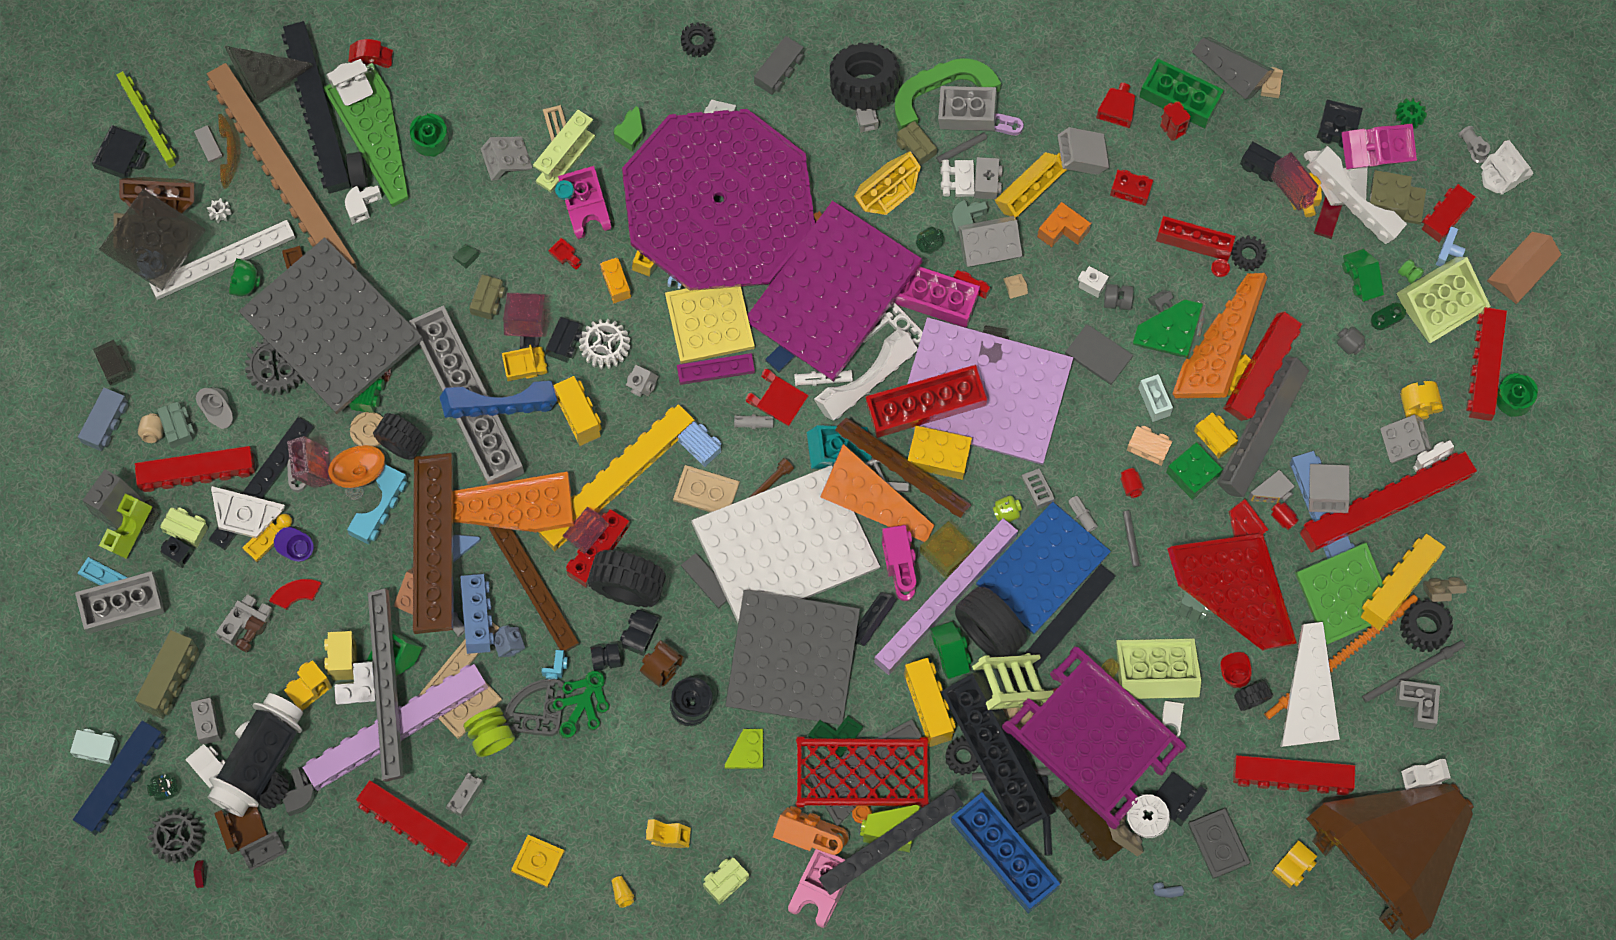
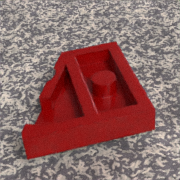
[1229,499,1268,537]

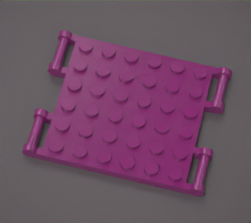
[1002,646,1186,829]

